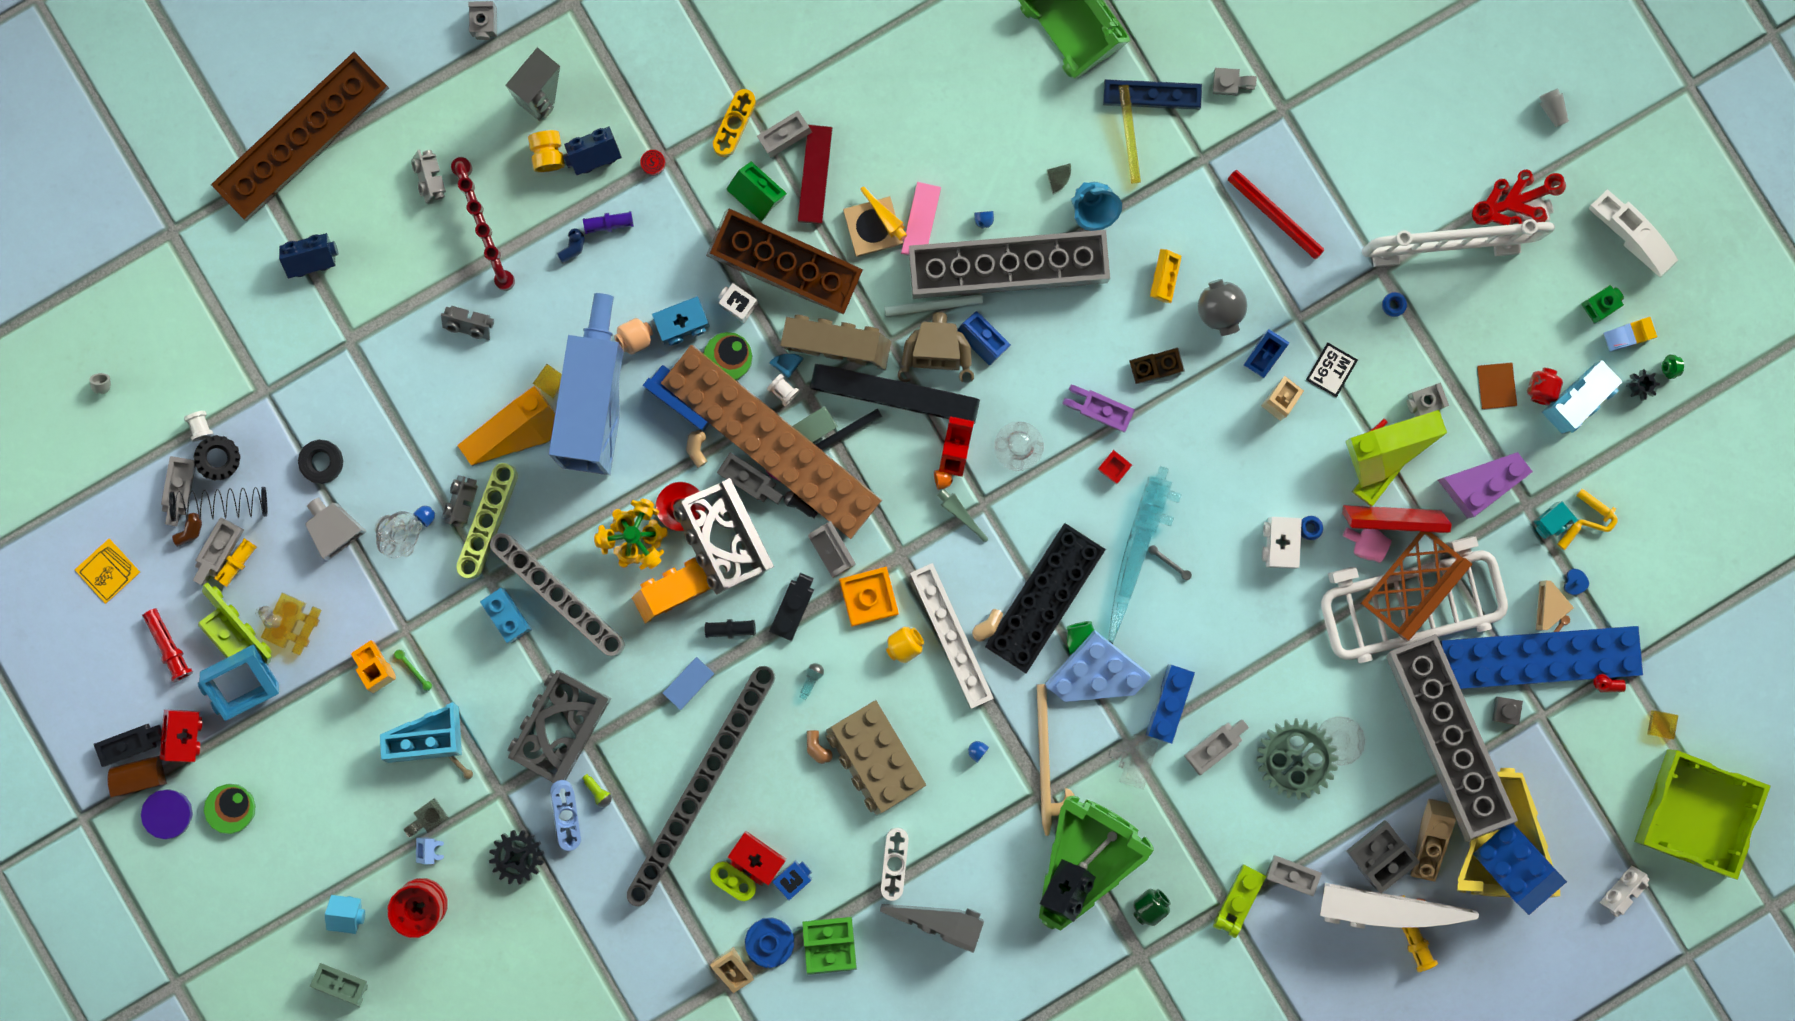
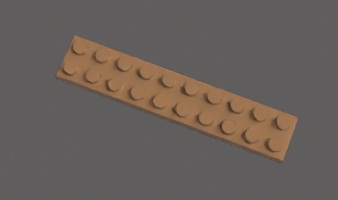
[661,345,882,539]

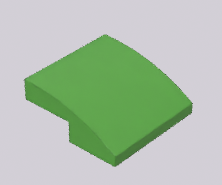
[802,917,857,975]

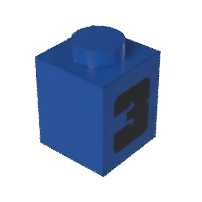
[773,860,812,900]

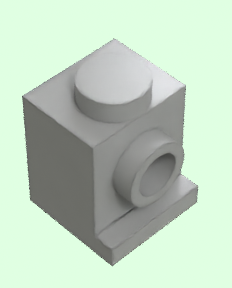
[468,1,497,40]
[1407,383,1449,417]

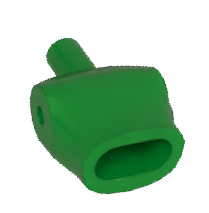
[1067,621,1095,655]

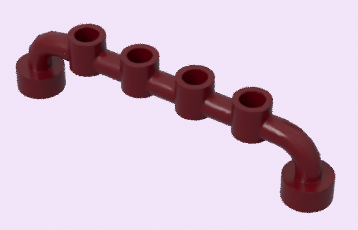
[451,157,515,291]

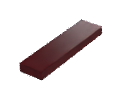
[798,124,833,225]

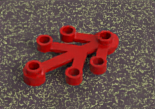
[1472,169,1566,225]

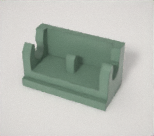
[310,963,368,1007]

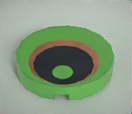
[704,332,753,380]
[204,784,256,834]

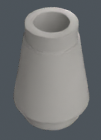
[1539,89,1569,127]

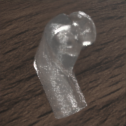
[255,606,281,629]

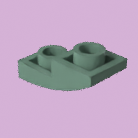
[792,406,838,443]

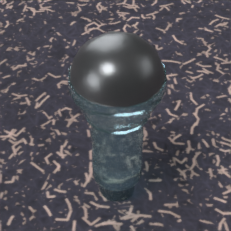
[799,663,824,700]

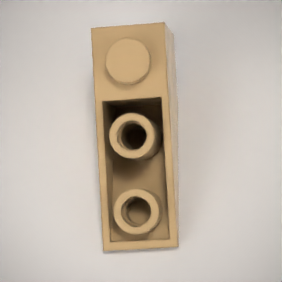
[1411,799,1456,881]

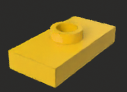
[1150,249,1182,303]

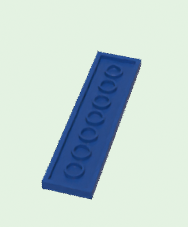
[1440,626,1643,689]

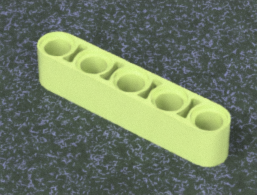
[456,463,518,579]

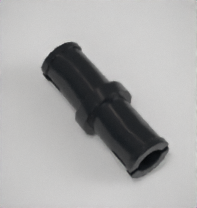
[705,619,756,639]

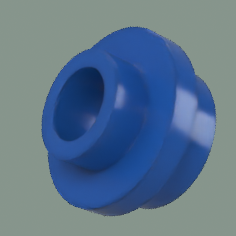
[1382,292,1407,317]
[1301,516,1323,540]

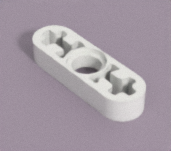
[881,827,909,901]

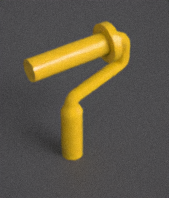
[1557,489,1618,550]

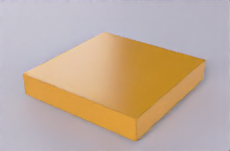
[839,566,899,627]

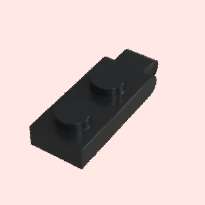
[769,572,814,641]
[94,723,162,767]

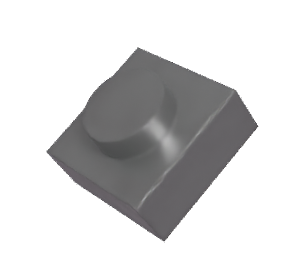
[1492,696,1523,725]

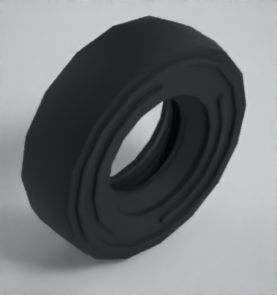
[298,439,344,484]

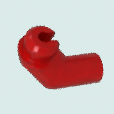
[1593,674,1626,692]

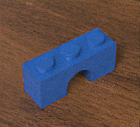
[1145,665,1195,744]

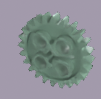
[1257,718,1339,800]

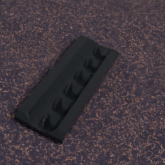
[985,523,1106,674]

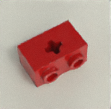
[160,709,202,762]
[728,831,786,886]

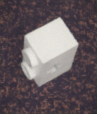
[1262,517,1302,569]

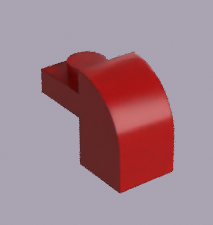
[938,416,974,477]

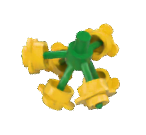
[594,498,668,570]

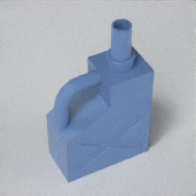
[549,293,624,475]

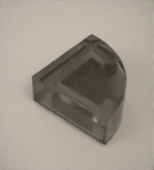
[1046,163,1071,194]

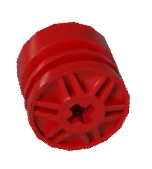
[388,878,448,938]

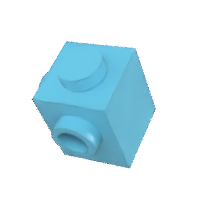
[325,895,365,934]

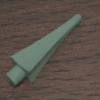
[937,489,988,542]

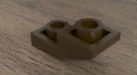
[1129,347,1185,384]

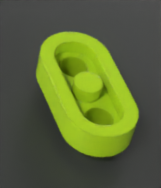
[710,861,756,901]

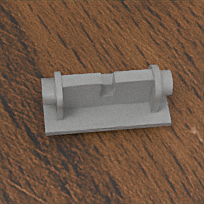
[411,150,446,204]

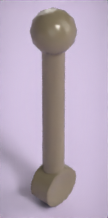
[449,756,473,779]

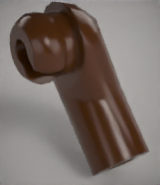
[172,513,202,547]

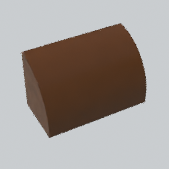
[108,755,167,798]

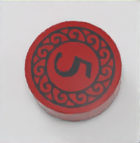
[640,150,666,175]

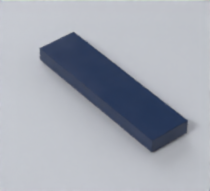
[1103,79,1202,110]

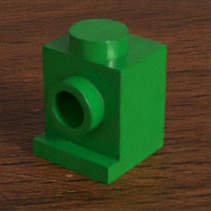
[1581,285,1624,324]

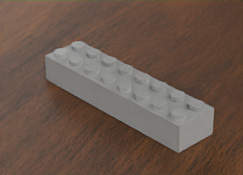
[909,230,1110,299]
[1386,634,1518,842]

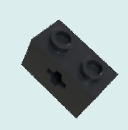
[1039,859,1096,922]

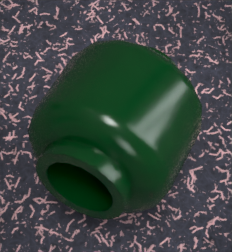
[1133,889,1171,926]

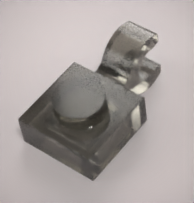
[403,798,449,837]

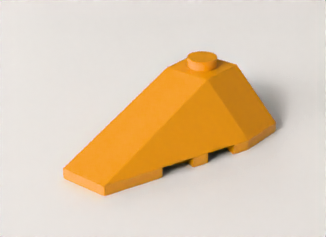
[457,386,555,466]

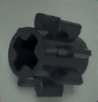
[1626,369,1660,401]

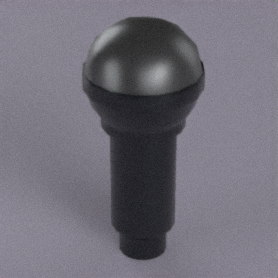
[784,491,818,519]

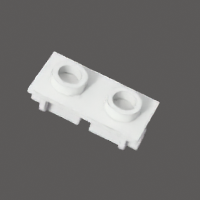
[1599,865,1650,917]

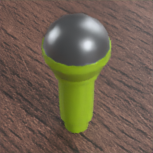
[582,774,612,807]

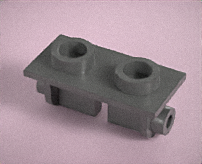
[441,306,494,340]
[443,475,478,528]

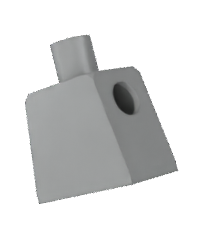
[305,497,367,560]

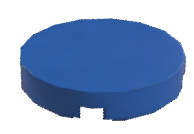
[745,917,794,968]

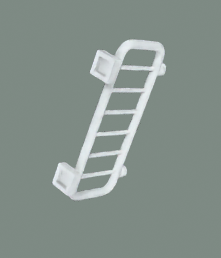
[1362,219,1555,267]
[1321,536,1508,663]

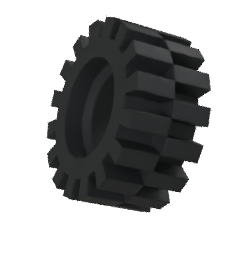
[193,435,241,481]

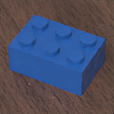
[1473,824,1567,915]

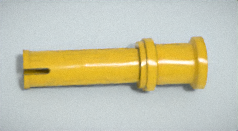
[1401,895,1438,972]

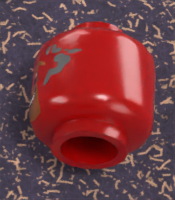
[1527,368,1563,406]

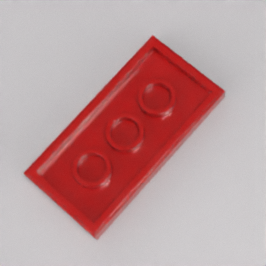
[1342,505,1452,533]

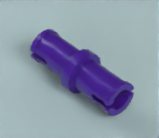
[583,211,634,234]

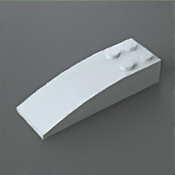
[1320,883,1479,929]

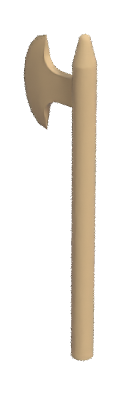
[1037,684,1075,836]

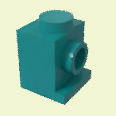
[1533,501,1578,539]

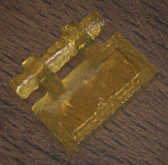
[261,593,322,655]

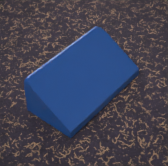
[957,311,1011,366]

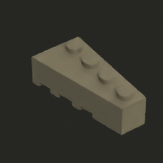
[780,315,892,370]

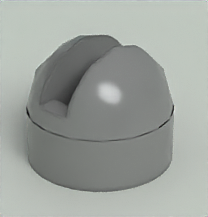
[89,373,111,394]

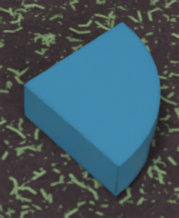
[769,354,804,378]

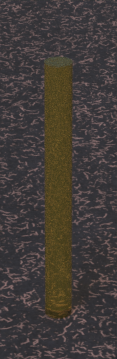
[1119,85,1141,184]

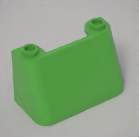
[1018,0,1130,79]

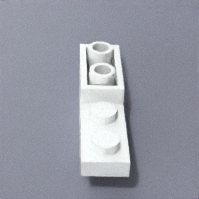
[1589,189,1678,277]

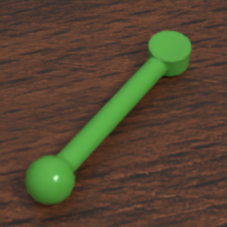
[394,650,432,691]

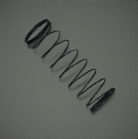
[169,486,268,522]

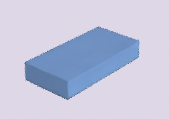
[663,657,715,710]

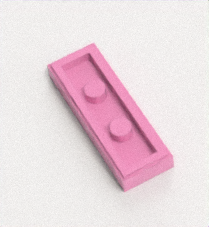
[901,182,941,255]

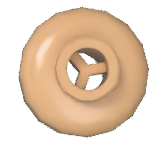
[614,318,653,355]

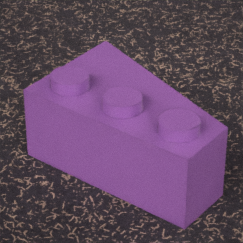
[1438,452,1533,519]

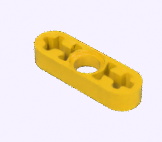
[713,89,756,157]

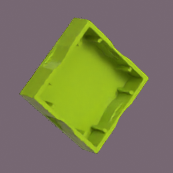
[1634,749,1771,880]

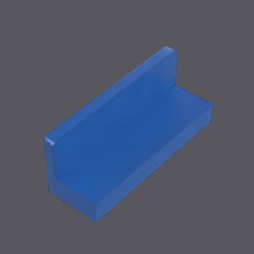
[643,365,710,432]

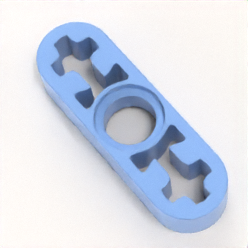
[550,780,581,851]

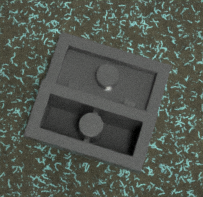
[1346,820,1420,893]

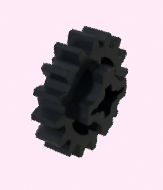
[489,830,544,885]

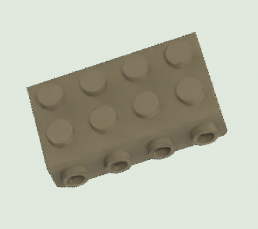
[826,700,926,815]

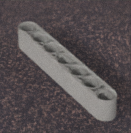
[490,533,625,656]

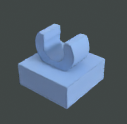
[416,837,444,864]

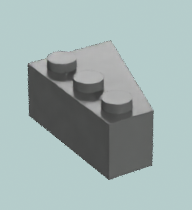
[505,47,560,121]

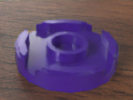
[141,789,193,839]

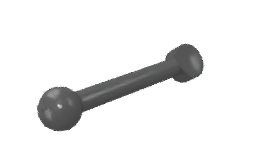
[1148,545,1192,580]

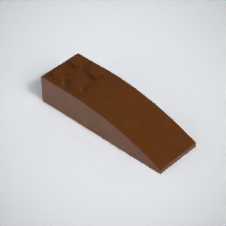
[706,208,863,314]

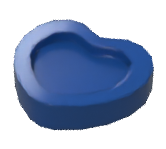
[1564,569,1589,595]

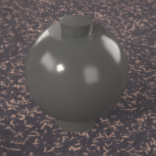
[1198,279,1247,336]

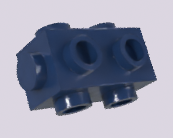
[563,126,622,176]
[279,233,339,279]

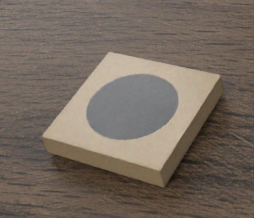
[843,196,903,257]

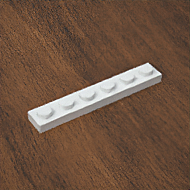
[910,563,994,709]

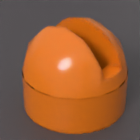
[934,470,953,490]

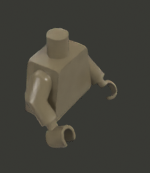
[898,312,974,382]

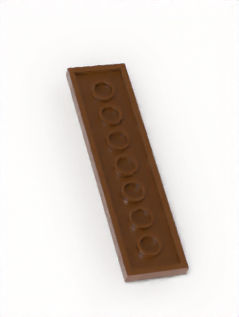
[211,51,389,221]

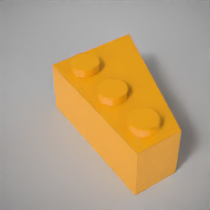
[632,557,711,624]

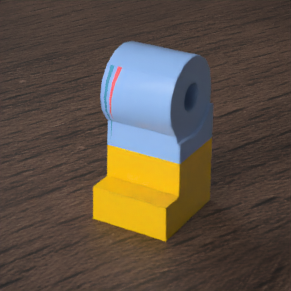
[1603,317,1657,352]

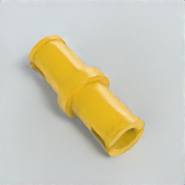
[214,538,257,587]

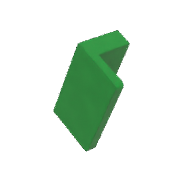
[727,161,787,221]

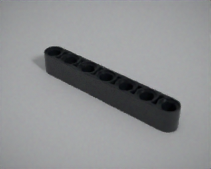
[810,364,980,424]

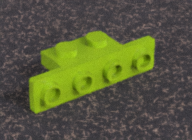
[198,582,272,664]

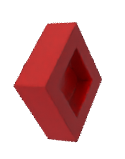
[1097,449,1132,485]

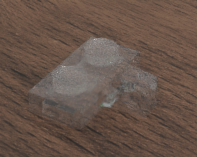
[1108,734,1159,789]

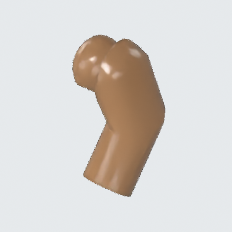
[807,730,833,764]

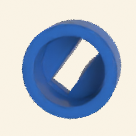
[974,211,994,229]
[413,506,435,527]
[968,741,989,763]

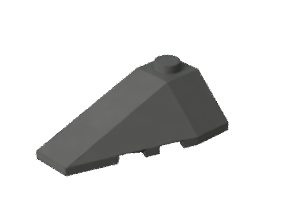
[880,904,984,953]

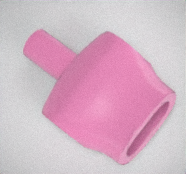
[1343,528,1392,563]

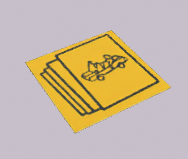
[75,538,140,604]

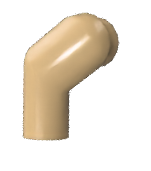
[686,430,708,468]
[972,609,1003,642]

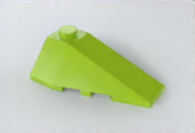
[1345,410,1447,488]

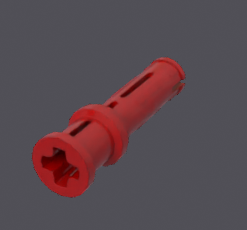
[142,608,193,682]

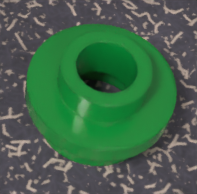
[1661,354,1684,379]

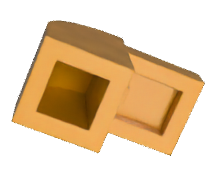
[350,640,396,693]

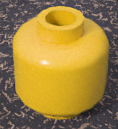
[886,626,924,663]

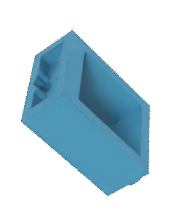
[198,644,279,721]

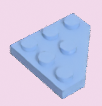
[1045,630,1151,702]

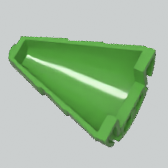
[1039,796,1154,931]

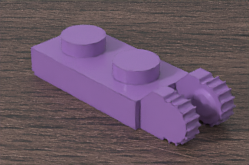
[1062,384,1135,433]

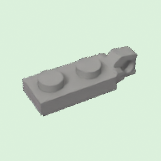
[161,456,196,527]
[193,517,244,585]
[1184,719,1249,775]

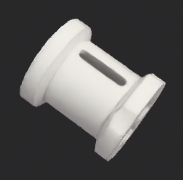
[767,374,799,407]
[184,411,214,441]

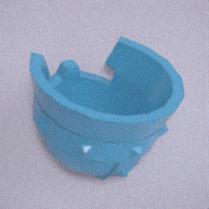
[1071,182,1122,231]

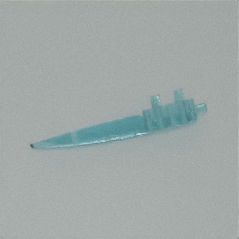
[1108,466,1182,644]

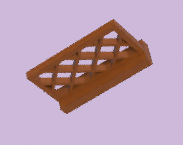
[1361,532,1472,642]

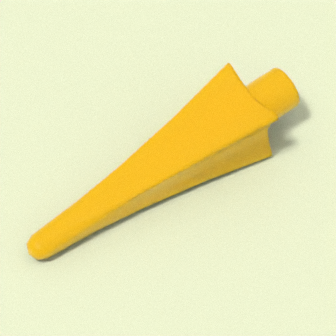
[860,187,907,241]

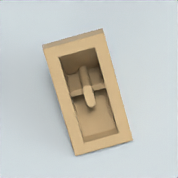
[1261,376,1304,421]
[1536,580,1574,631]
[710,947,754,993]

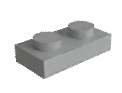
[757,111,812,158]
[1266,855,1322,896]

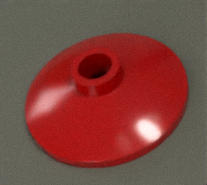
[656,482,705,531]

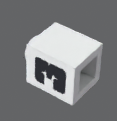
[718,283,758,323]

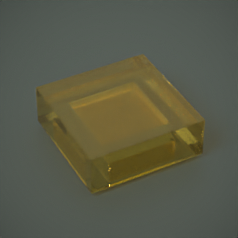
[532,364,562,399]
[1647,710,1678,740]

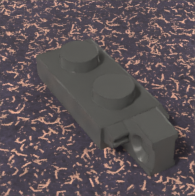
[717,452,783,504]

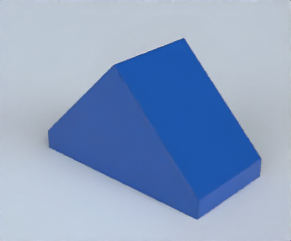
[1244,329,1290,378]

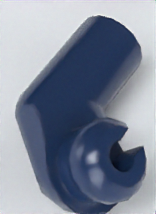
[557,228,585,264]

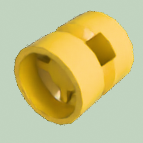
[528,130,565,172]

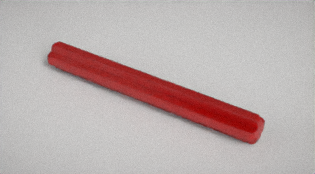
[1228,170,1324,259]

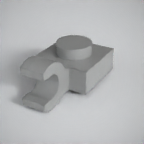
[1213,68,1257,96]

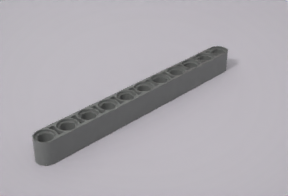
[627,666,775,906]

